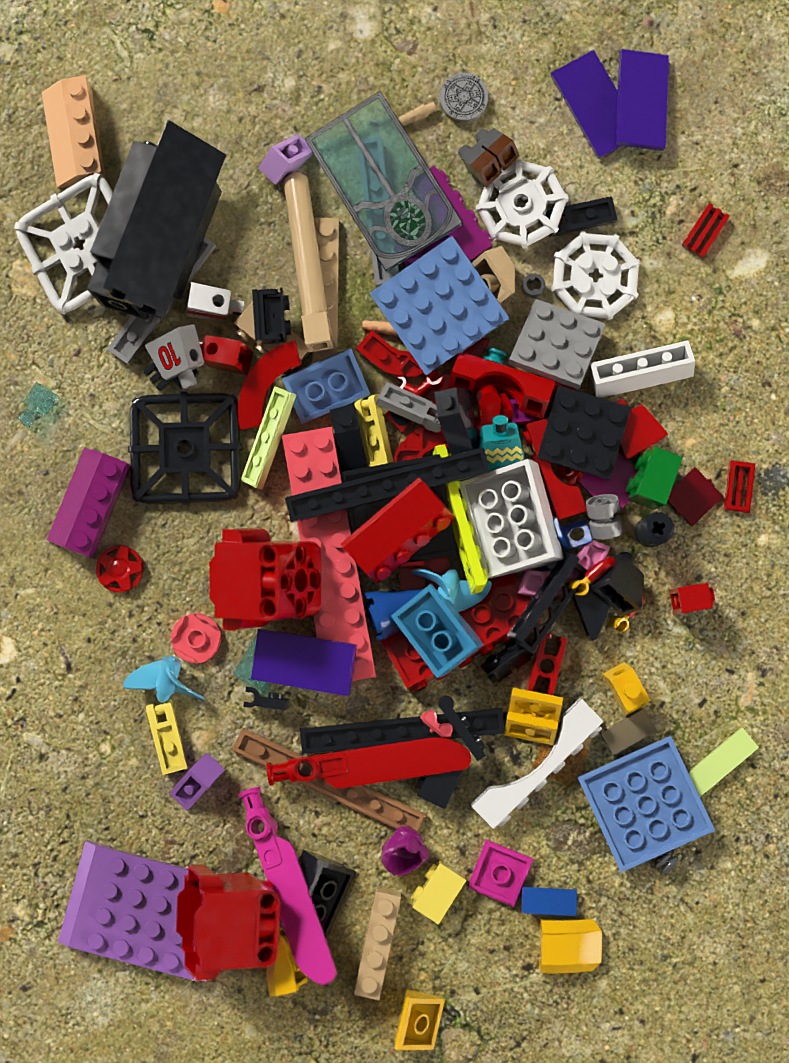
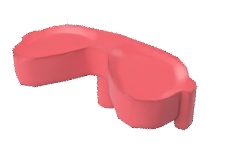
[420,710,453,739]

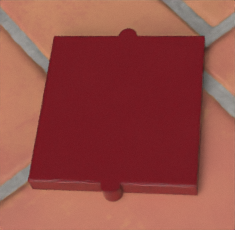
[667,467,724,526]

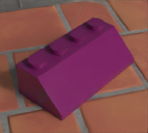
[46,447,130,558]

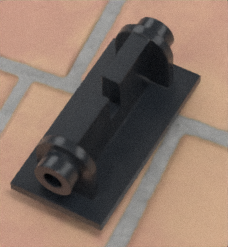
[481,640,534,683]

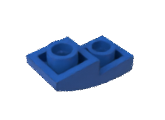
[521,887,577,916]

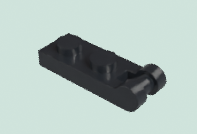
[544,196,617,237]
[438,696,487,761]

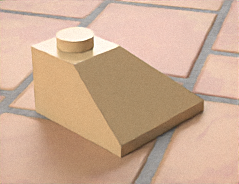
[471,246,515,304]

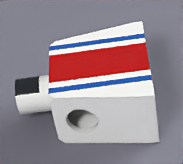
[186,282,244,321]

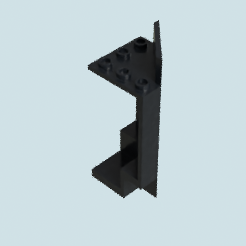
[87,120,227,320]

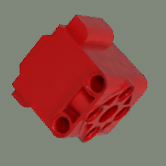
[209,528,322,631]
[176,865,280,981]

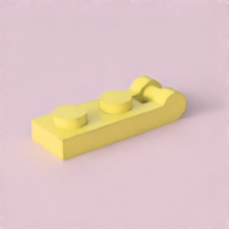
[354,394,393,467]
[146,699,189,775]

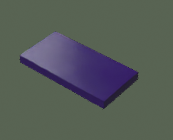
[615,49,669,151]
[550,50,622,159]
[251,629,357,696]

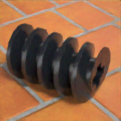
[635,512,674,548]

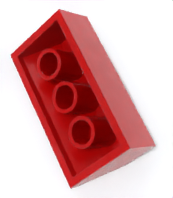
[341,477,455,584]

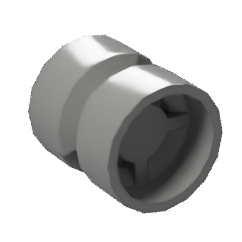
[586,494,624,539]

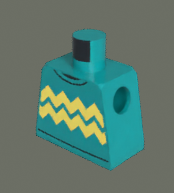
[478,415,525,472]

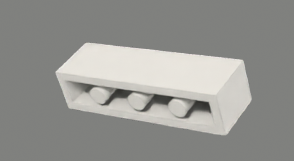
[590,340,695,398]

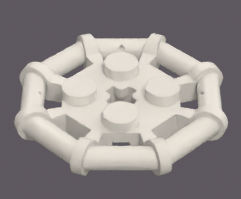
[475,158,569,249]
[551,231,641,321]

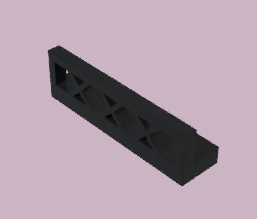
[507,553,588,654]

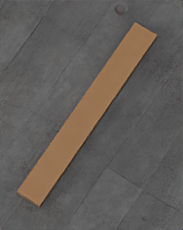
[232,727,426,832]

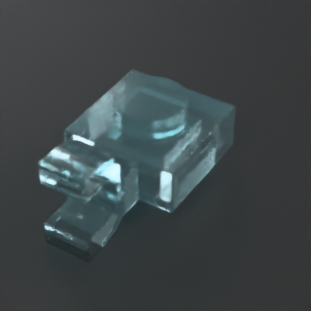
[17,382,59,428]

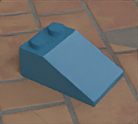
[391,584,484,678]

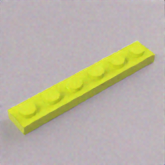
[432,444,488,594]

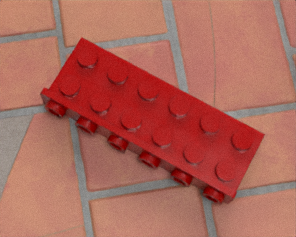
[381,573,541,693]

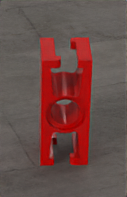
[526,633,568,696]

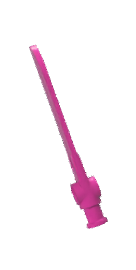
[239,787,336,984]

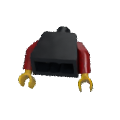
[569,552,645,632]

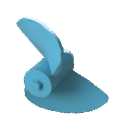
[411,569,492,612]
[123,656,205,703]

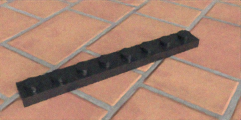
[285,447,490,523]
[300,708,505,754]

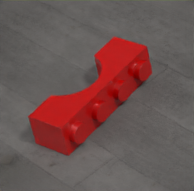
[448,352,556,419]
[522,418,587,521]

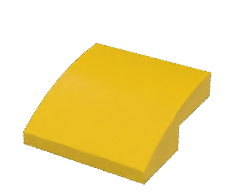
[504,688,563,746]

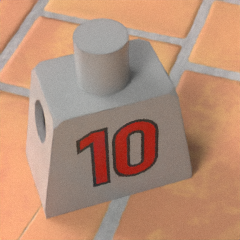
[145,324,204,389]

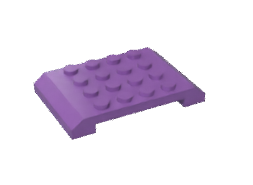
[58,840,207,981]

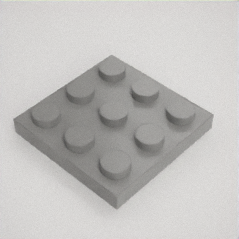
[508,299,606,390]

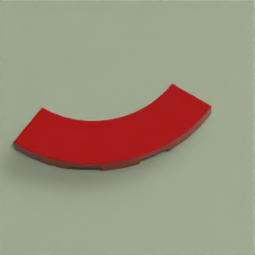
[238,340,301,430]

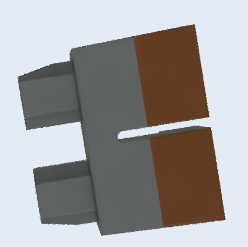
[458,128,520,187]

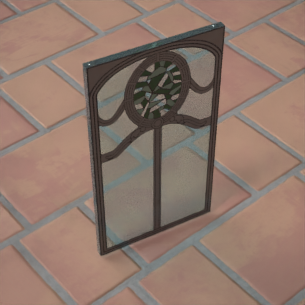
[304,91,464,272]

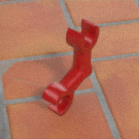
[396,369,444,397]

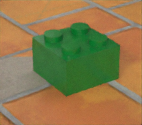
[625,446,683,510]

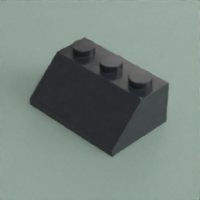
[279,850,356,939]

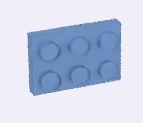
[281,348,370,424]

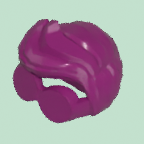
[382,826,429,876]

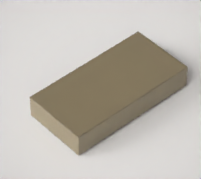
[600,708,657,755]

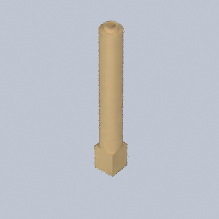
[283,172,334,353]

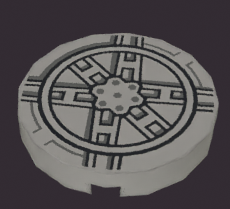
[440,73,488,123]

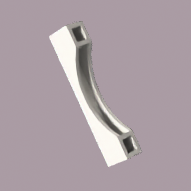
[471,698,604,829]

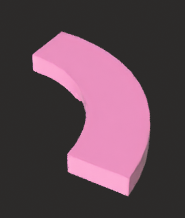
[517,540,610,597]

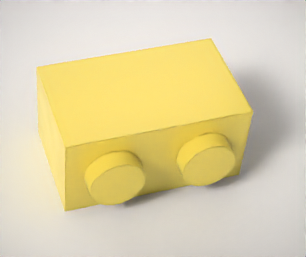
[411,860,466,925]

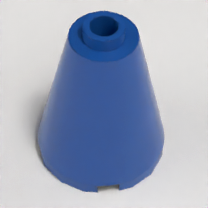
[364,589,424,642]

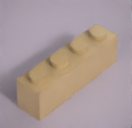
[354,887,401,1000]

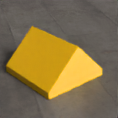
[395,989,445,1050]

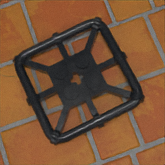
[128,391,243,505]

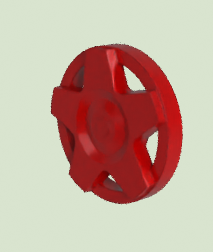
[96,545,144,593]

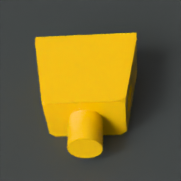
[602,662,650,716]

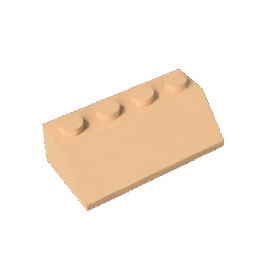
[42,75,106,188]

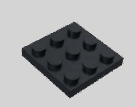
[536,386,631,481]

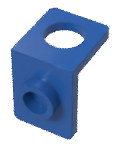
[553,517,593,551]

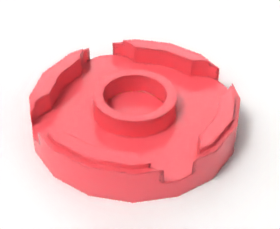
[171,613,222,663]

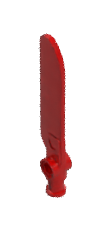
[266,737,471,789]

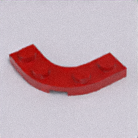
[356,330,425,378]
[392,426,449,463]

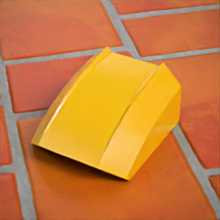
[539,917,602,973]
[266,927,308,996]

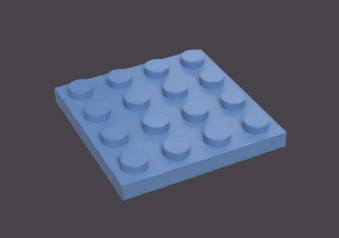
[369,236,509,377]
[577,736,715,872]

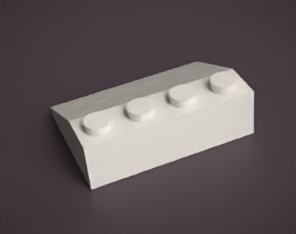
[460,459,564,579]

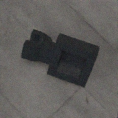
[243,686,289,710]

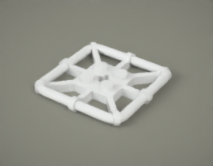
[14,173,113,314]

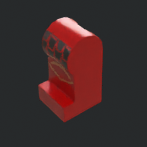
[475,384,501,435]

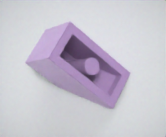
[258,134,313,185]

